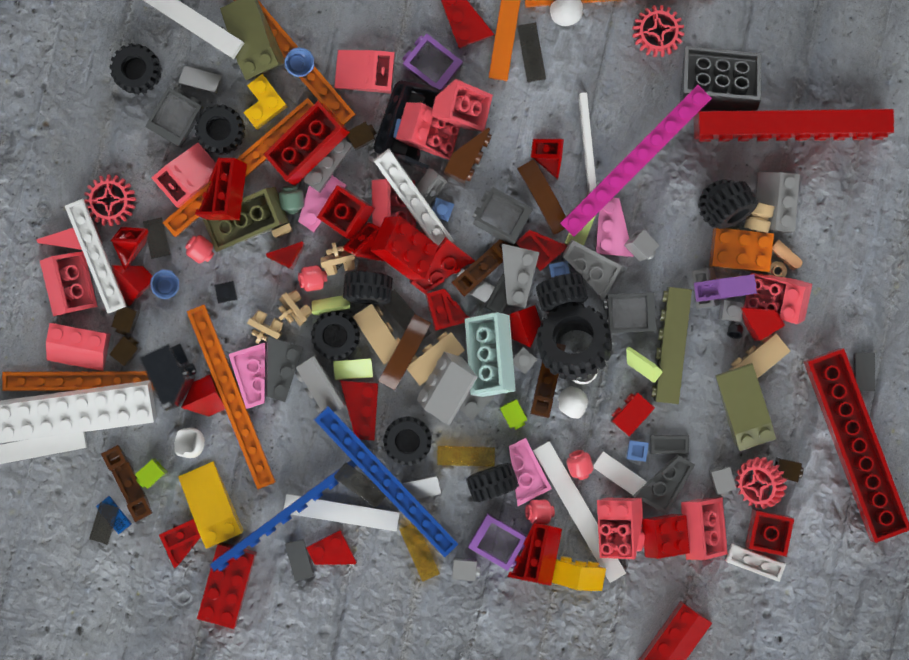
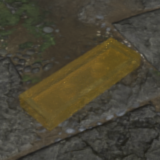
[437,446,495,467]
[399,523,440,582]

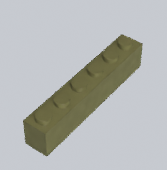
[651,287,692,404]

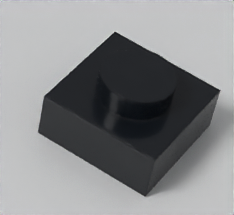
[214,281,238,304]

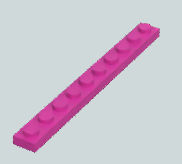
[560,85,712,237]

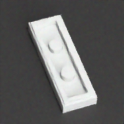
[593,451,647,495]
[725,543,786,582]

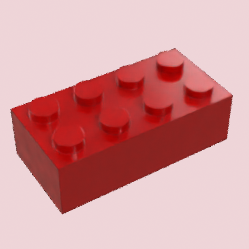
[263,101,350,186]
[197,542,257,629]

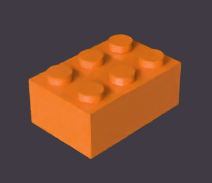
[709,228,774,273]

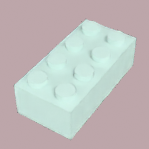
[465,312,516,397]

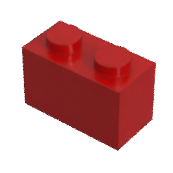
[611,392,655,437]

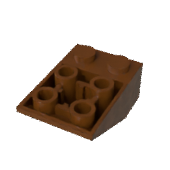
[444,128,492,184]

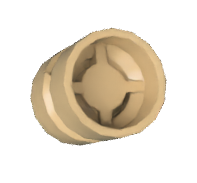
[744,203,775,233]

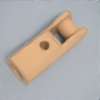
[772,239,802,270]

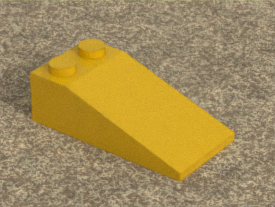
[178,461,244,549]

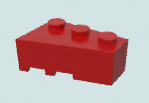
[195,158,247,220]
[507,523,562,586]

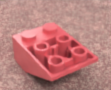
[334,50,395,94]
[396,103,460,160]
[152,142,216,208]
[744,272,813,324]
[597,497,643,559]

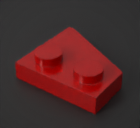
[515,230,567,271]
[425,289,470,331]
[159,519,201,568]
[306,529,357,565]

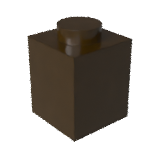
[347,121,377,151]
[111,307,140,336]
[109,336,142,366]
[774,457,804,482]

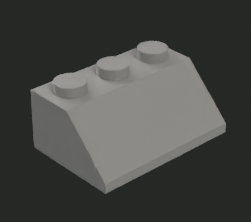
[756,172,800,233]
[417,351,477,425]
[295,355,346,413]

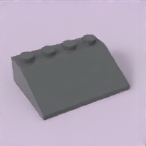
[680,46,761,111]

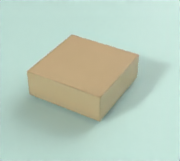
[271,223,293,238]

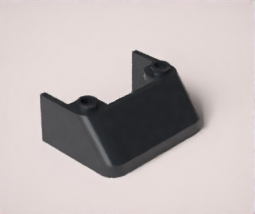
[374,80,442,169]
[139,343,197,411]

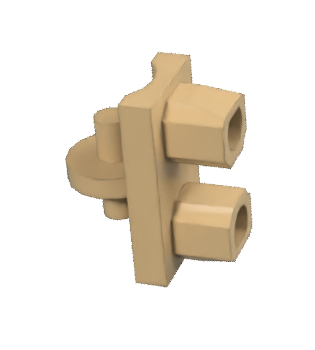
[320,242,356,276]
[278,290,312,327]
[247,310,284,344]

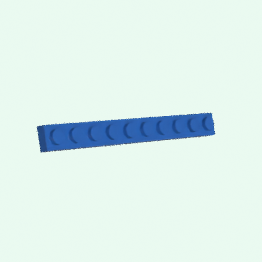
[313,406,458,557]
[209,460,357,571]

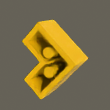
[243,74,288,130]
[552,556,606,591]

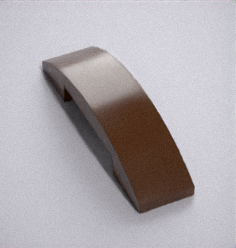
[517,159,566,235]
[451,239,519,297]
[378,314,431,390]
[530,343,566,418]
[101,445,153,522]

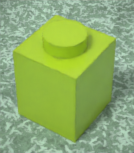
[499,399,527,430]
[135,458,167,489]

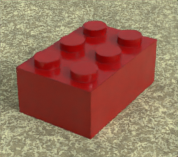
[370,216,438,280]

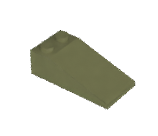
[220,0,285,80]
[203,187,289,252]
[715,363,776,451]

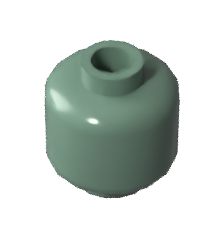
[278,185,305,214]

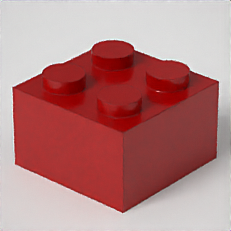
[317,185,375,239]
[745,509,794,557]
[642,514,690,559]

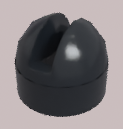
[727,323,743,339]

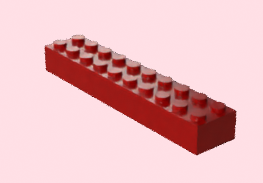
[694,109,894,142]
[803,348,909,543]

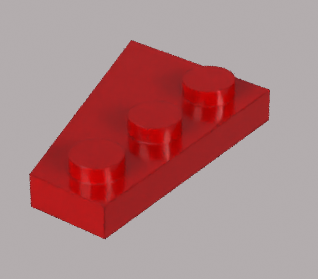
[441,0,495,49]
[409,237,475,294]
[340,381,379,441]

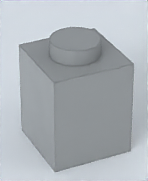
[624,229,659,261]
[718,300,743,322]
[513,347,538,374]
[709,466,736,496]
[452,558,480,581]

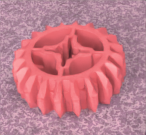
[632,5,684,57]
[84,174,136,227]
[735,457,787,509]

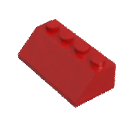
[639,601,712,660]

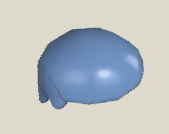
[284,47,314,77]
[150,269,179,299]

